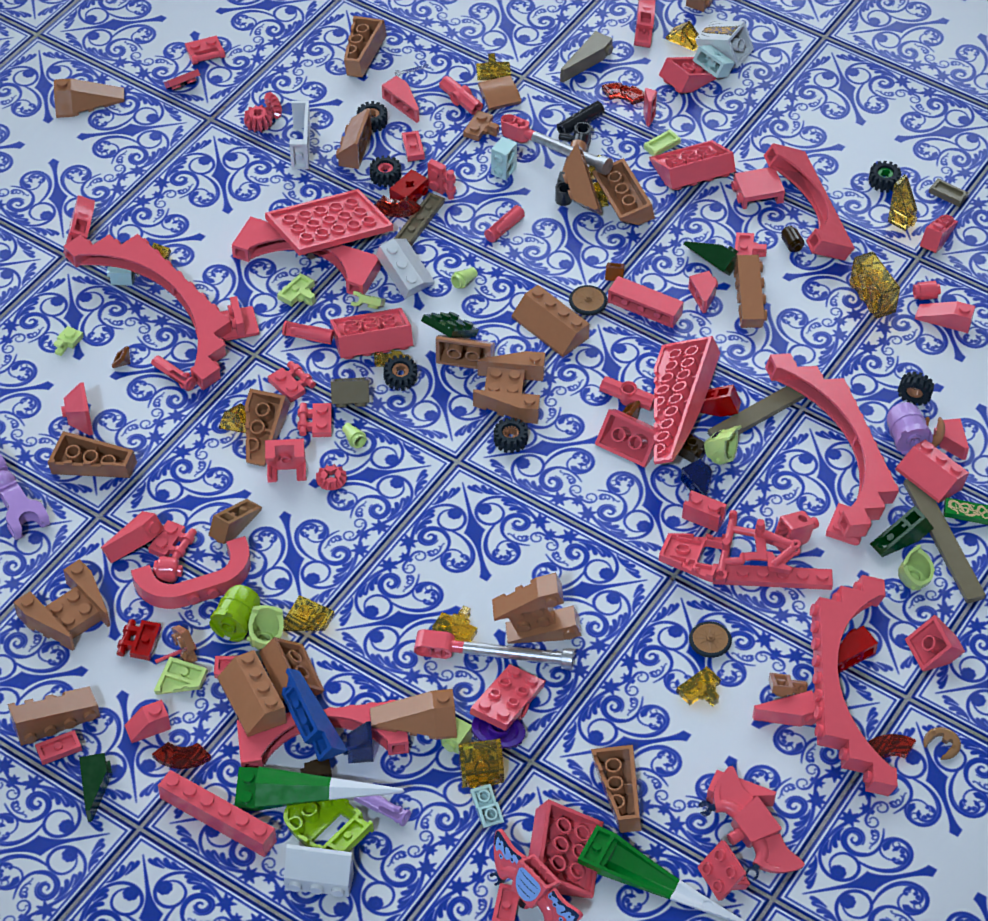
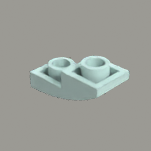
[470,784,504,829]

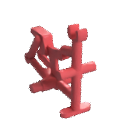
[713,510,801,583]

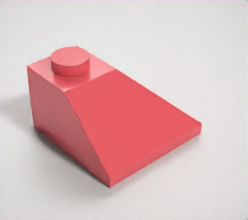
[61,382,93,435]
[905,615,965,672]

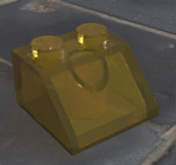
[458,739,504,788]

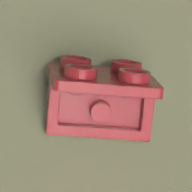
[221,296,260,341]
[697,840,750,901]

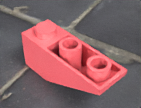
[920,215,958,253]

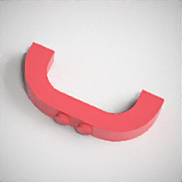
[131,536,251,609]

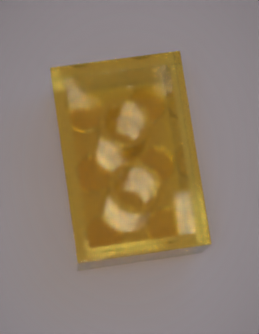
[849,251,900,319]

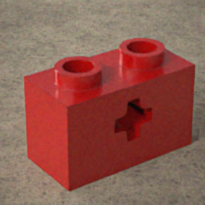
[389,169,429,210]

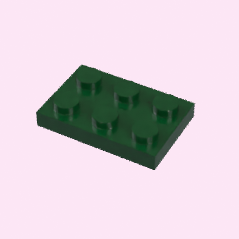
[421,312,479,338]

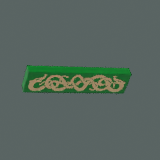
[944,497,988,525]

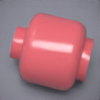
[153,556,183,583]

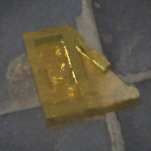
[283,595,335,631]

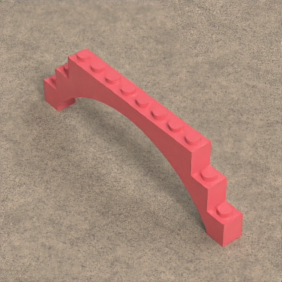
[63,234,231,390]
[765,353,899,538]
[810,575,898,796]

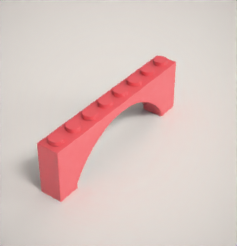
[763,143,855,261]
[232,216,381,296]
[237,700,409,768]

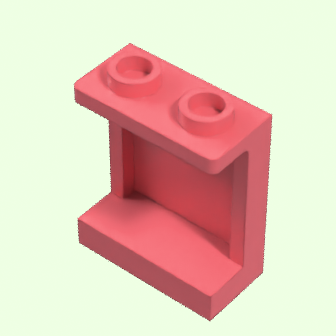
[731,167,785,209]

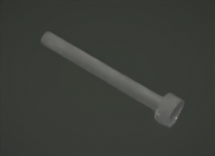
[395,64,429,77]

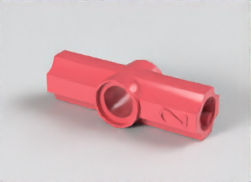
[439,76,483,115]
[599,376,656,411]

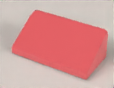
[643,88,657,127]

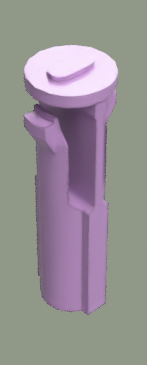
[354,795,411,826]

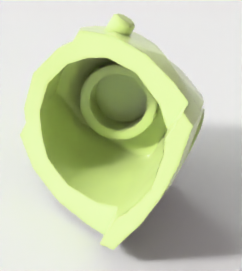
[704,425,742,465]
[898,545,935,591]
[246,605,284,651]

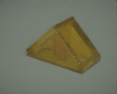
[666,21,699,51]
[219,403,246,433]

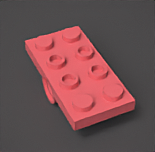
[470,664,545,731]

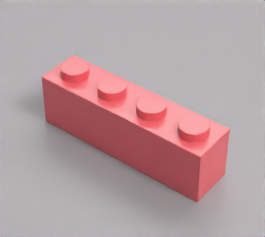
[608,276,683,328]

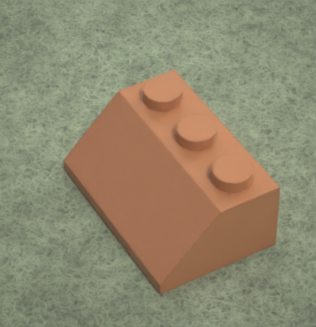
[336,108,372,169]
[436,335,495,369]
[259,637,324,701]

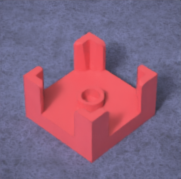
[265,438,306,483]

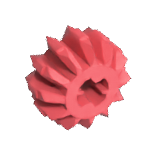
[244,105,273,133]

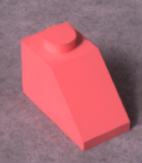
[688,271,718,313]
[934,418,969,460]
[124,700,171,743]

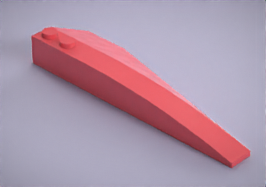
[654,336,720,465]

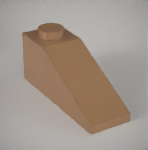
[208,499,262,544]

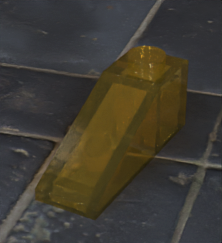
[888,174,917,231]

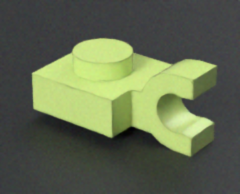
[351,291,386,309]
[54,326,83,356]

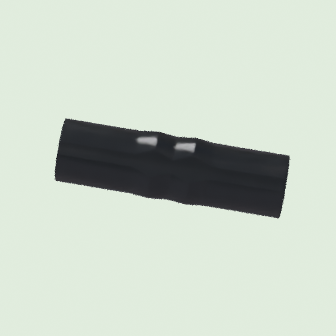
[557,101,605,134]

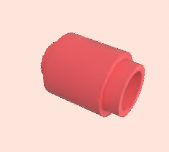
[913,281,941,300]

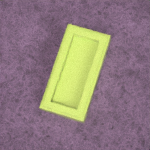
[643,129,681,156]

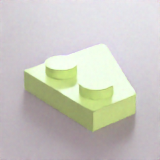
[154,657,208,695]

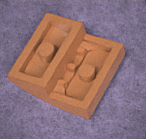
[478,76,521,111]

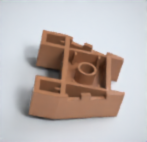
[473,351,545,424]
[14,559,110,651]
[492,572,582,644]

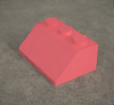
[595,409,657,467]
[895,439,969,503]

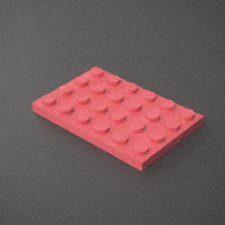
[265,189,393,256]

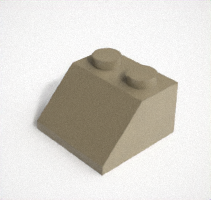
[331,377,369,407]

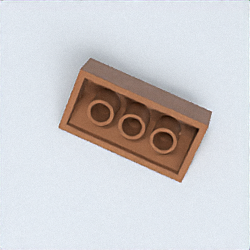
[592,158,655,225]
[512,285,590,357]
[217,650,287,737]

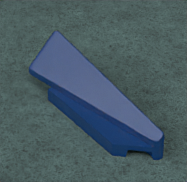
[282,668,347,761]

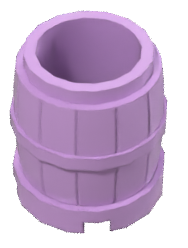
[887,402,933,456]

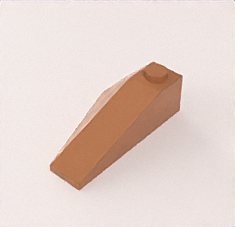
[54,78,124,118]

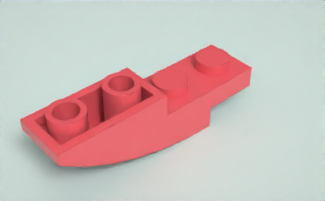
[634,0,655,48]
[63,195,95,254]

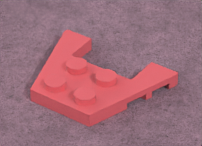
[659,533,725,582]

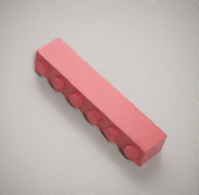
[158,770,277,857]

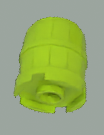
[209,585,261,642]

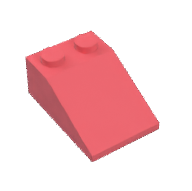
[659,57,717,94]

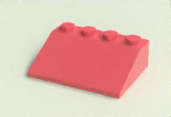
[649,140,736,190]
[330,308,413,359]
[529,799,603,899]

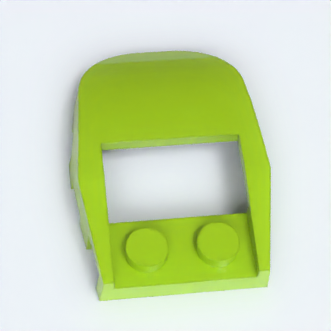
[283,799,374,852]

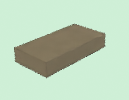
[929,178,969,207]

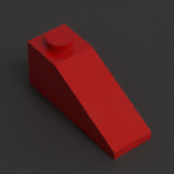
[700,384,741,417]
[838,626,878,674]

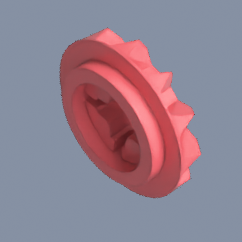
[264,92,282,119]
[316,464,347,490]

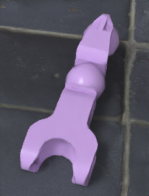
[0,455,50,540]

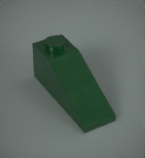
[684,241,739,276]
[870,506,934,557]
[79,753,112,822]

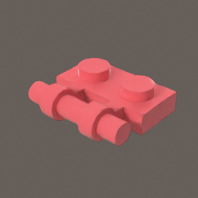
[428,159,456,200]
[268,361,316,403]
[297,402,332,437]
[148,520,197,560]

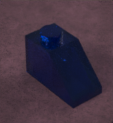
[681,459,712,497]
[343,721,373,763]

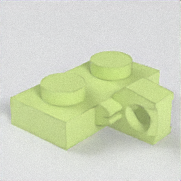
[277,273,316,307]

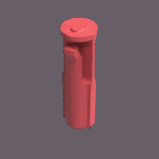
[484,205,525,243]
[282,321,334,345]
[151,355,196,391]

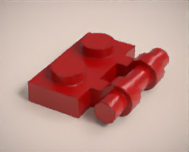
[116,619,162,661]

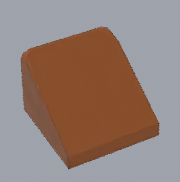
[605,262,625,281]

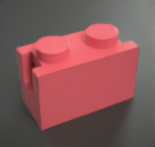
[682,490,727,532]

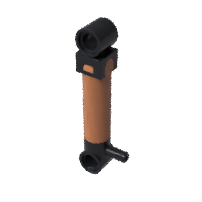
[555,122,591,206]

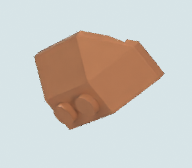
[563,144,602,214]

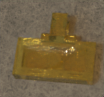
[476,53,511,80]
[432,605,477,642]
[676,666,721,707]

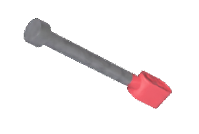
[501,114,613,175]
[414,629,574,670]

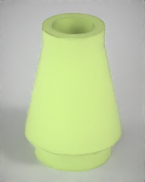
[451,267,478,288]
[342,423,367,448]

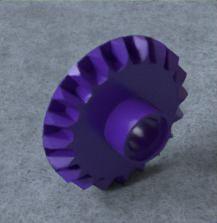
[471,717,525,750]

